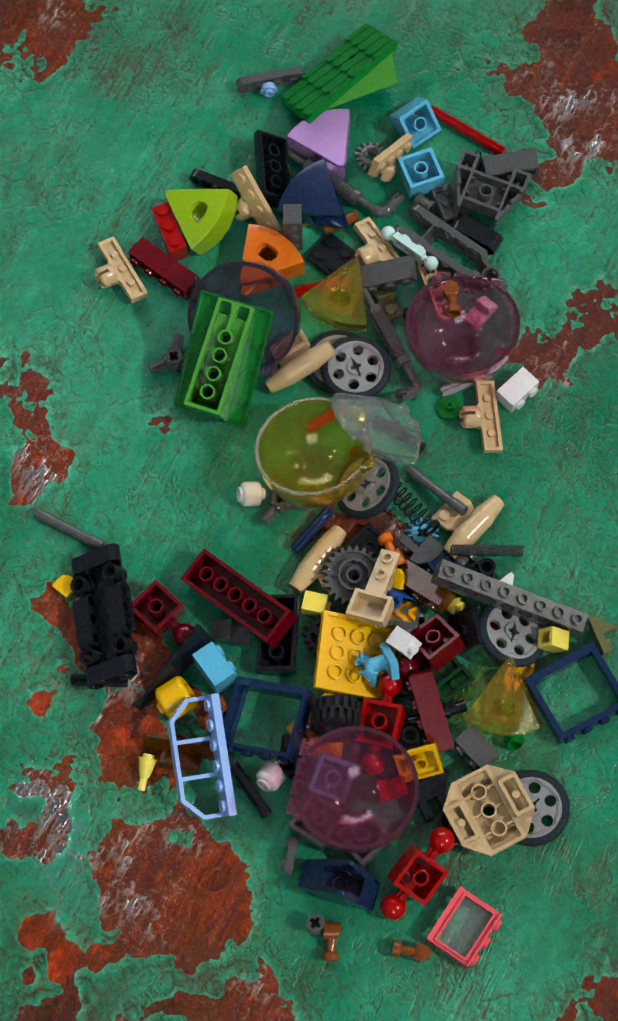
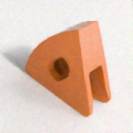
[239,224,305,297]

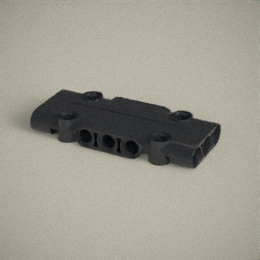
[70,543,138,690]

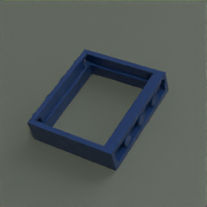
[523,642,618,745]
[223,676,315,764]

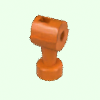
[377,532,406,567]

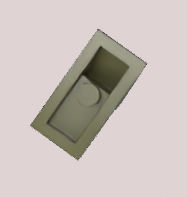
[371,288,403,322]
[586,616,618,657]

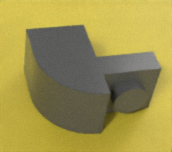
[399,534,444,563]

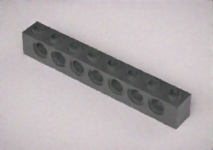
[431,559,588,637]

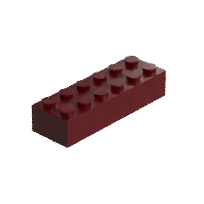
[180,548,298,649]

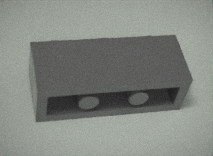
[481,148,540,181]
[283,204,303,250]
[357,255,418,293]

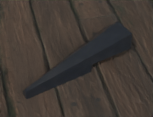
[134,623,215,711]

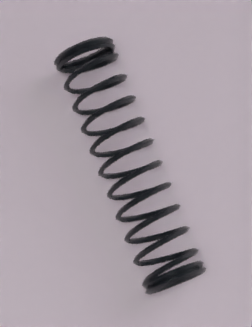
[379,470,440,537]

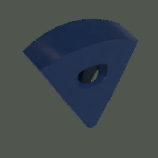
[277,159,348,229]
[298,859,380,911]

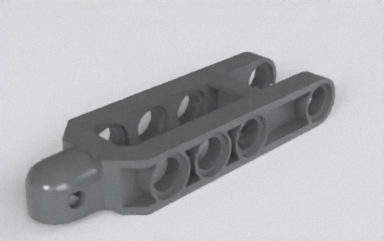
[394,204,500,288]

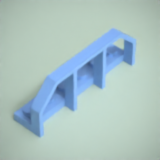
[167,693,237,820]

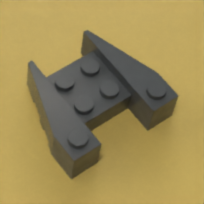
[454,149,531,230]

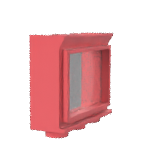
[426,886,503,969]

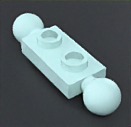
[381,226,438,271]

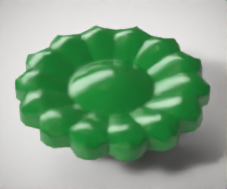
[436,395,462,420]

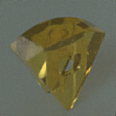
[301,258,367,331]
[463,657,542,735]

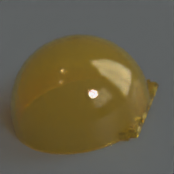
[255,397,376,508]

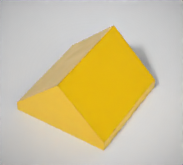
[396,742,444,782]

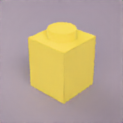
[301,590,331,617]
[538,626,569,653]

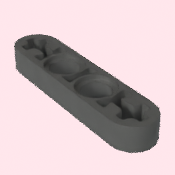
[236,66,304,93]

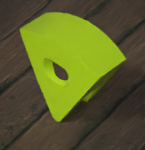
[166,189,238,255]

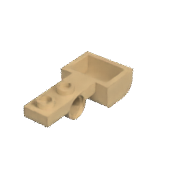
[345,549,401,627]

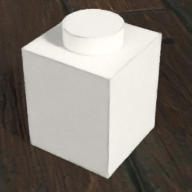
[385,626,422,660]

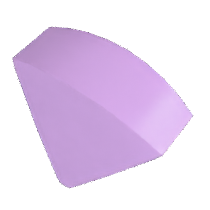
[287,109,350,179]

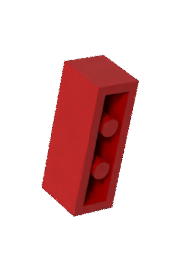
[151,201,189,261]

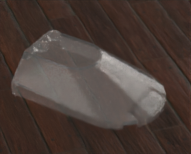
[330,393,422,466]

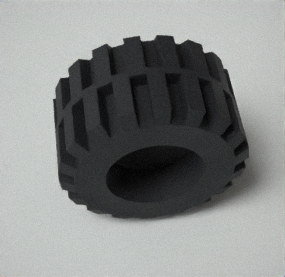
[310,695,361,738]

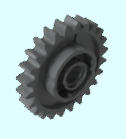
[321,545,378,606]

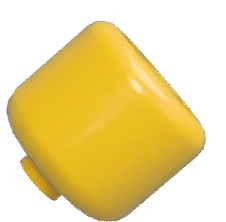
[155,676,198,720]

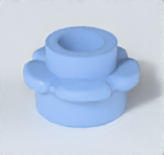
[260,82,277,97]

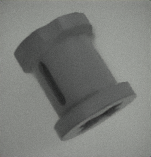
[412,192,436,213]
[306,913,324,935]

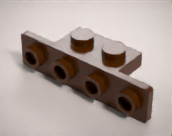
[144,733,215,774]

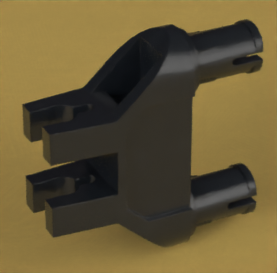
[389,766,449,822]

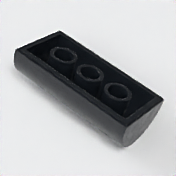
[253,129,290,208]
[256,594,300,676]

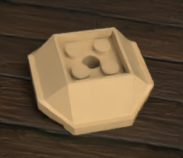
[443,764,535,857]

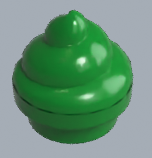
[504,729,524,750]

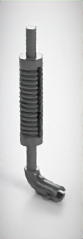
[288,151,404,217]
[360,288,421,403]

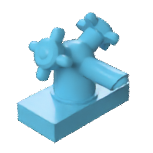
[354,642,400,687]

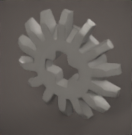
[355,142,384,170]

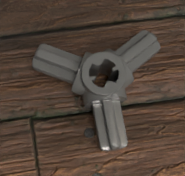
[148,333,185,374]
[260,475,309,525]

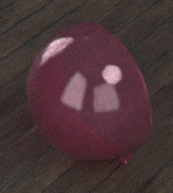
[405,271,520,384]
[286,726,419,853]

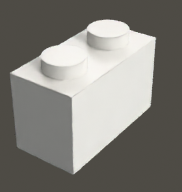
[496,367,539,413]

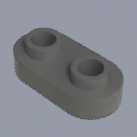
[281,835,299,876]

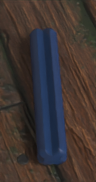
[291,506,333,553]

